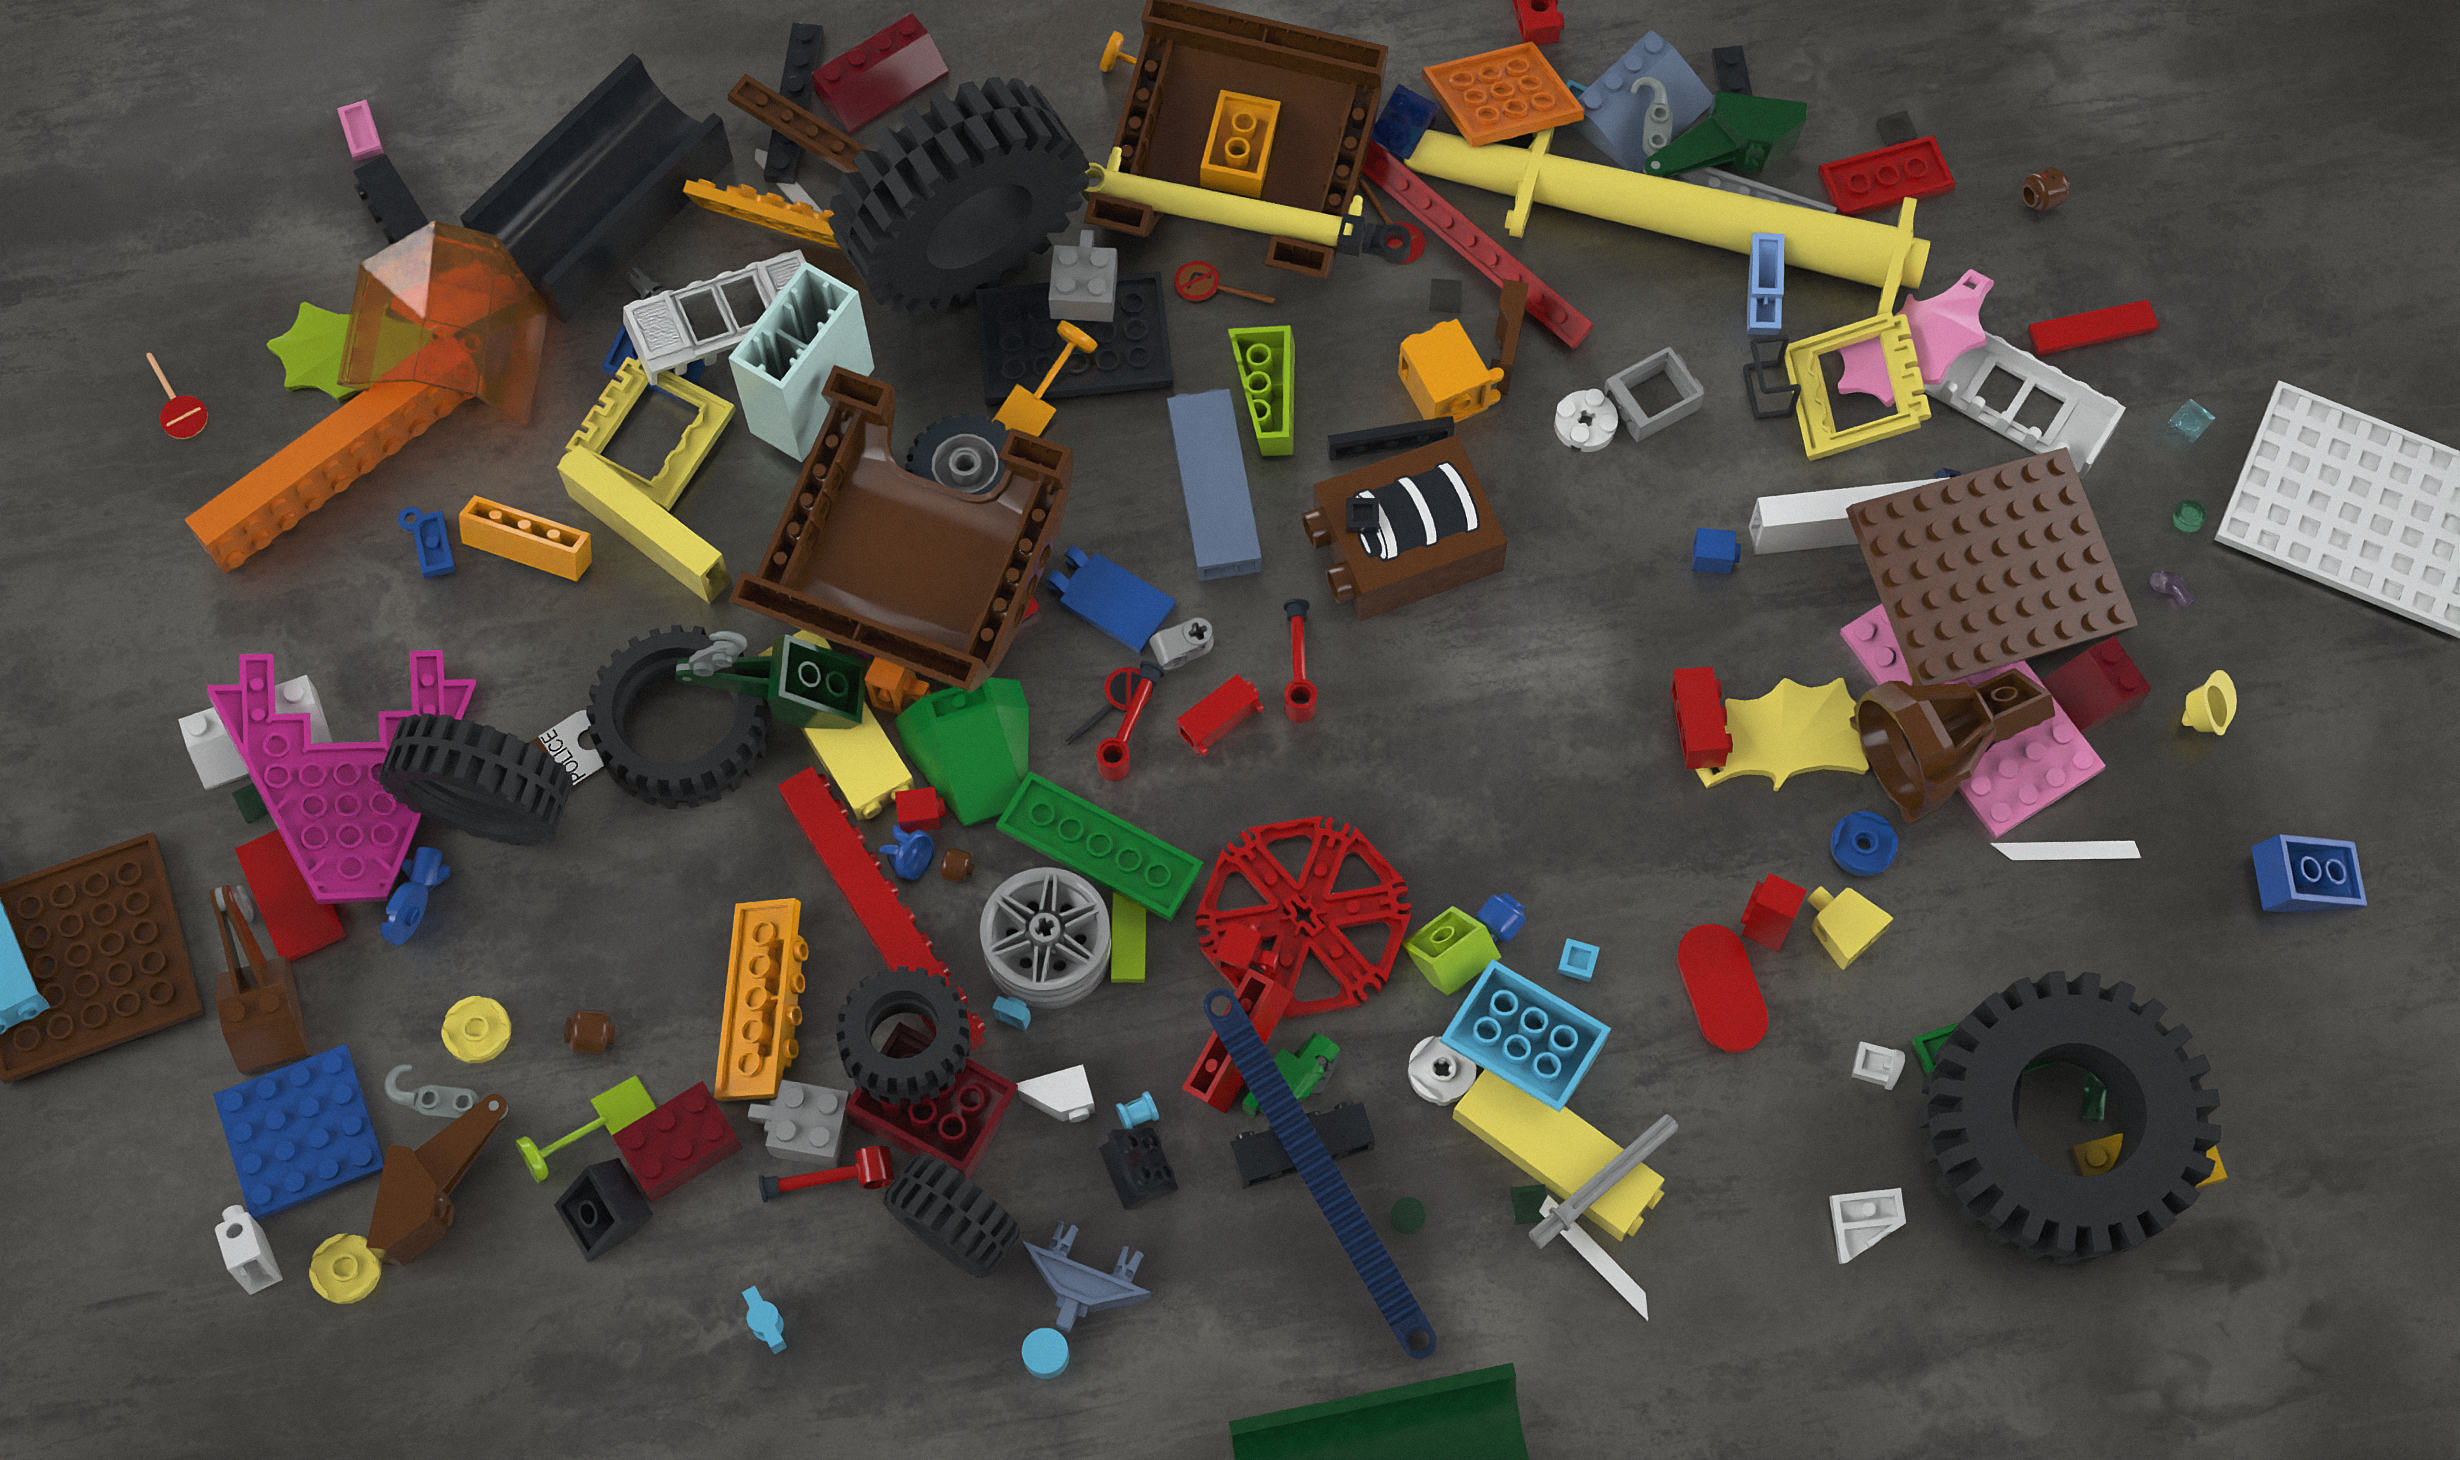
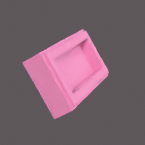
[337,100,384,162]

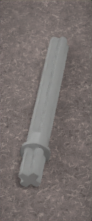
[1528,1115,1678,1249]

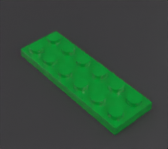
[996,771,1204,922]

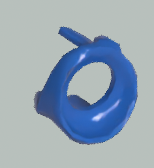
[880,825,934,880]

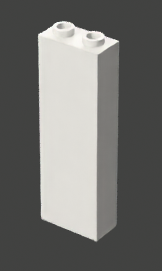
[1749,477,1950,555]

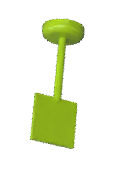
[515,1075,656,1183]

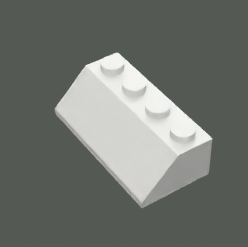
[178,675,333,791]

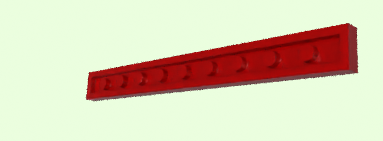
[1363,139,1595,349]

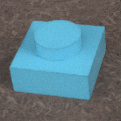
[1557,938,1600,982]
[992,996,1031,1031]

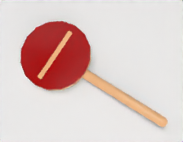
[146,353,208,439]

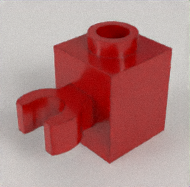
[1215,921,1279,978]

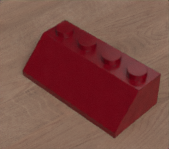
[811,13,949,135]

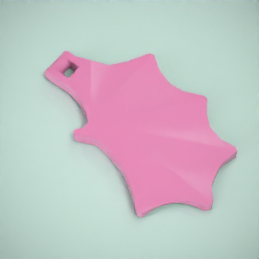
[1836,269,1994,407]

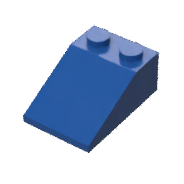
[2251,834,2367,913]

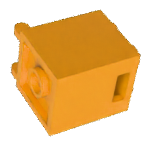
[1398,319,1504,424]

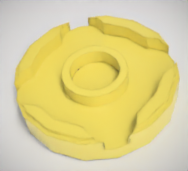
[441,996,512,1063]
[309,1233,382,1304]

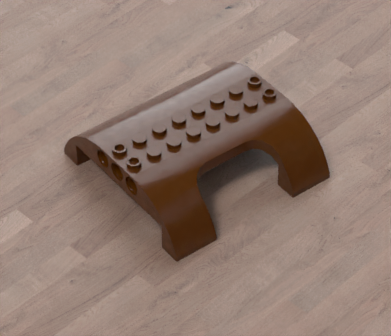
[1084,0,1388,280]
[729,365,1073,692]

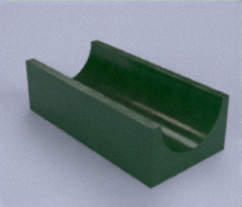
[1229,1362,1529,1460]

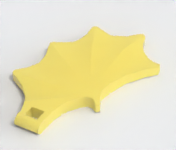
[1695,678,1869,792]

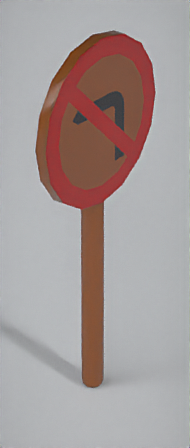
[1174,260,1275,303]

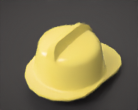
[2182,670,2237,736]

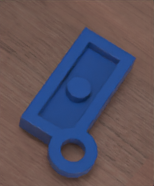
[398,507,456,579]

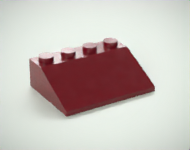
[845,1022,1018,1180]

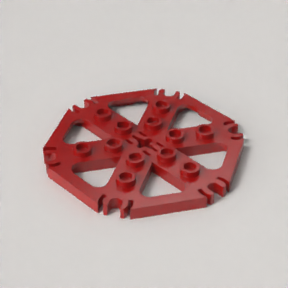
[1195,815,1412,1020]

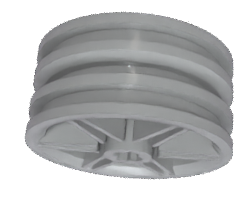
[980,867,1112,1009]

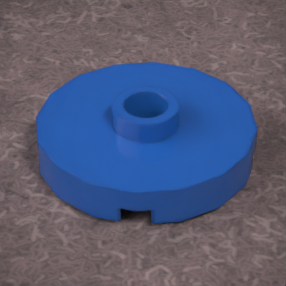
[1830,811,1898,877]
[381,880,428,946]

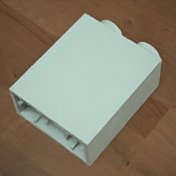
[728,261,875,462]

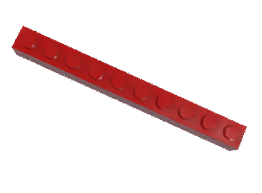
[777,766,986,1052]

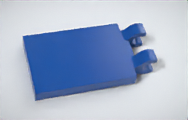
[1046,545,1176,655]

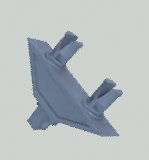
[1022,1220,1153,1333]

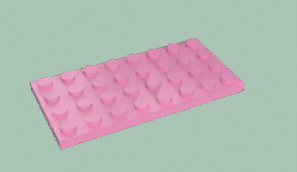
[1840,603,2106,839]

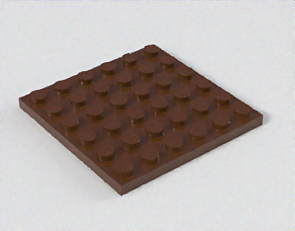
[0,832,205,1084]

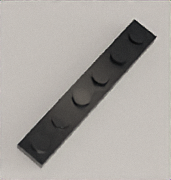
[763,23,824,185]

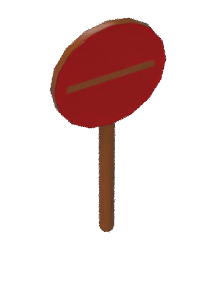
[1360,180,1425,265]

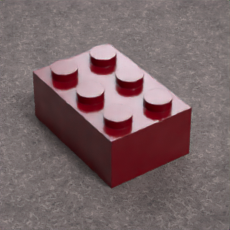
[612,1081,743,1203]

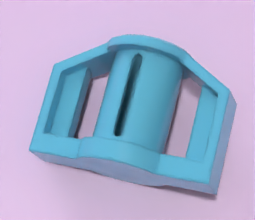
[742,1286,787,1354]

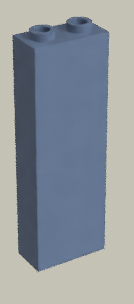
[1167,389,1262,581]

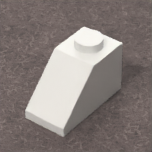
[1016,1064,1095,1123]

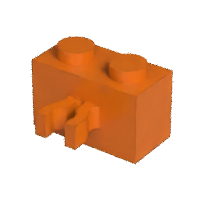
[864,657,932,715]

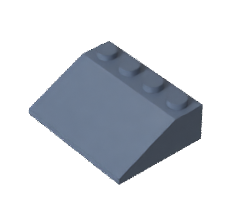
[1568,30,1714,173]

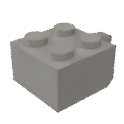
[1049,230,1118,322]
[748,1079,851,1168]

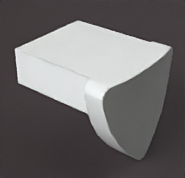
[1851,1041,1905,1090]

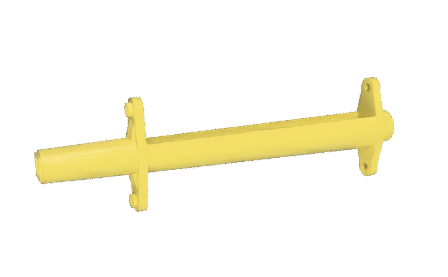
[1404,126,1931,316]

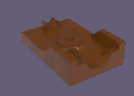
[1490,279,1529,395]

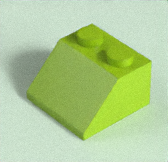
[1401,906,1501,996]

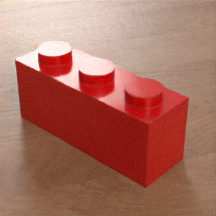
[1671,667,1733,770]
[1740,873,1807,953]

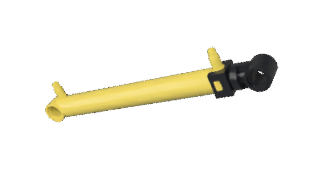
[1080,147,1411,264]

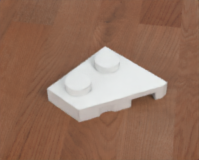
[1829,1188,1906,1264]

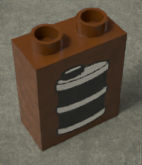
[1302,434,1508,621]

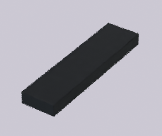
[1327,416,1455,460]

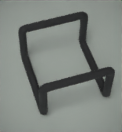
[1743,334,1801,419]

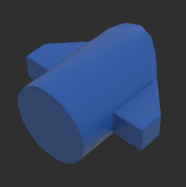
[401,847,451,892]

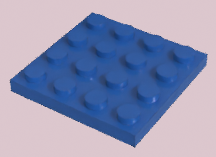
[213,1044,385,1221]

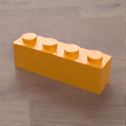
[459,495,592,582]

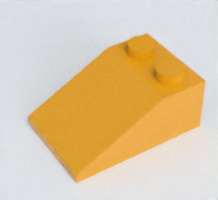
[1200,90,1281,199]

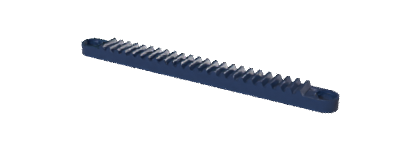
[1203,988,1437,1359]

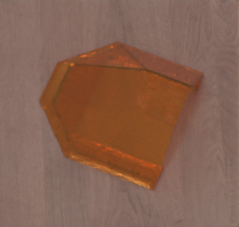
[337,220,549,428]

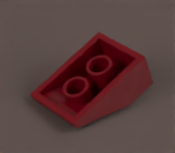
[2041,636,2151,735]

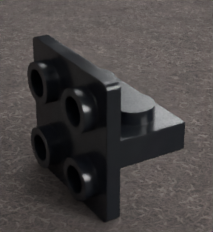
[1099,1128,1178,1210]

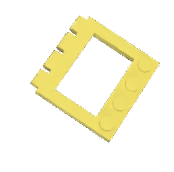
[1784,311,1931,461]
[565,357,736,512]

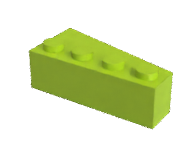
[1228,325,1295,456]

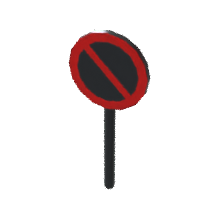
[1065,667,1153,745]

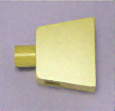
[1807,886,1894,971]

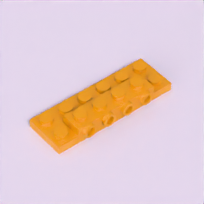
[683,179,842,250]
[714,898,809,1102]

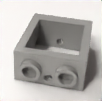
[1603,346,1704,443]

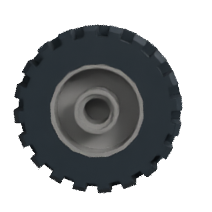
[905,413,1010,495]

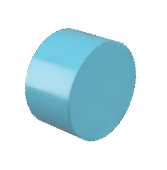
[1022,1328,1069,1379]

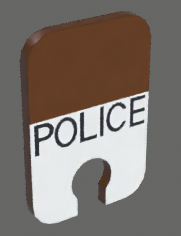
[530,710,605,788]

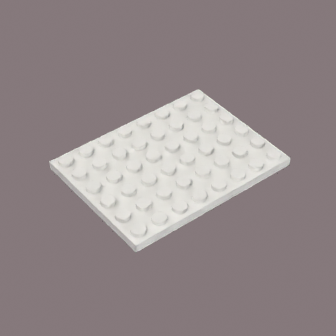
[2214,380,2460,638]

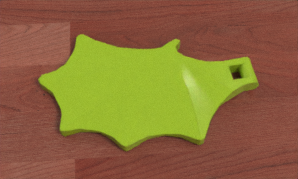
[266,302,455,403]

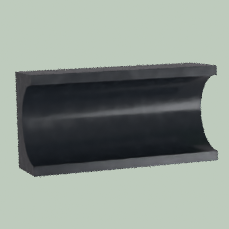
[460,53,733,324]

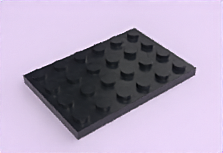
[975,272,1173,404]

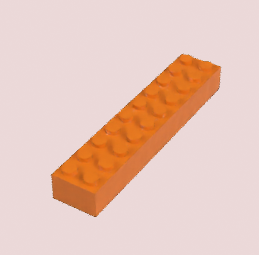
[184,335,484,574]

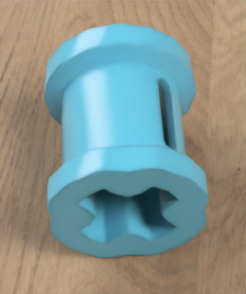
[1115,1091,1159,1129]

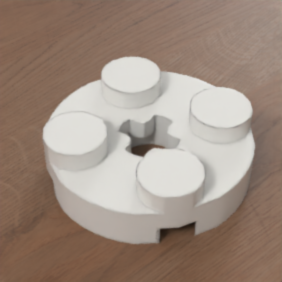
[1554,389,1618,452]
[1408,1036,1477,1106]

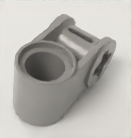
[1149,617,1214,671]

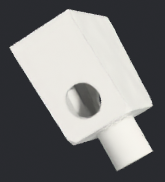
[215,1205,283,1295]

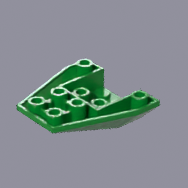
[894,677,1029,827]

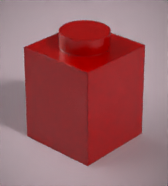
[895,787,946,834]

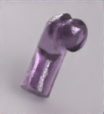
[2150,571,2196,609]

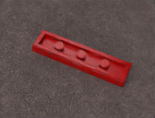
[2027,299,2159,356]

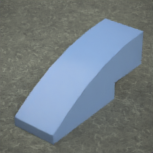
[1746,233,1784,335]

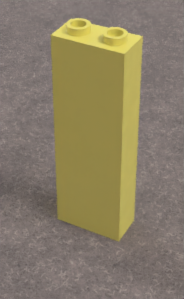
[557,445,731,604]
[758,630,915,821]
[1452,1069,1665,1242]

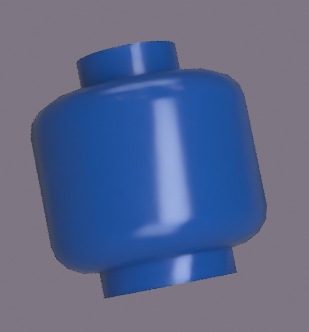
[1476,892,1526,944]

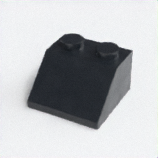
[554,1158,653,1262]

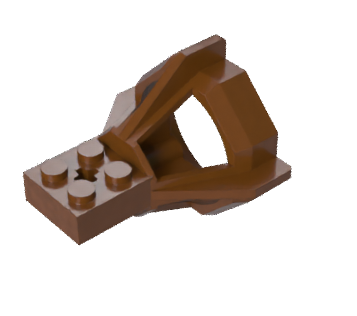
[1849,668,2055,824]

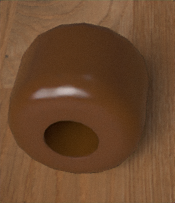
[939,847,975,884]

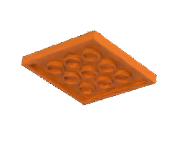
[1422,41,1584,148]

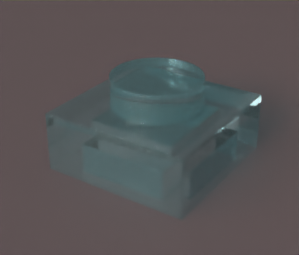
[2168,398,2215,443]

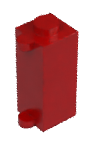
[1176,673,1265,757]

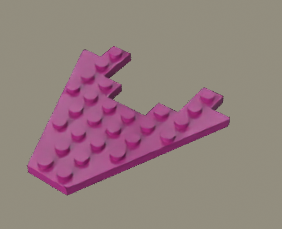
[207,650,476,904]

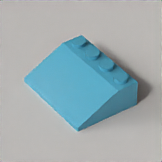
[1440,959,1611,1113]

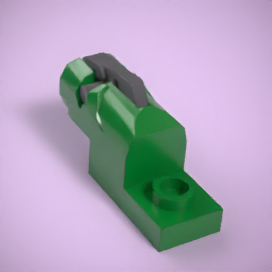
[1243,1032,1340,1119]

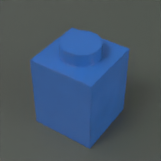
[1692,528,1741,574]

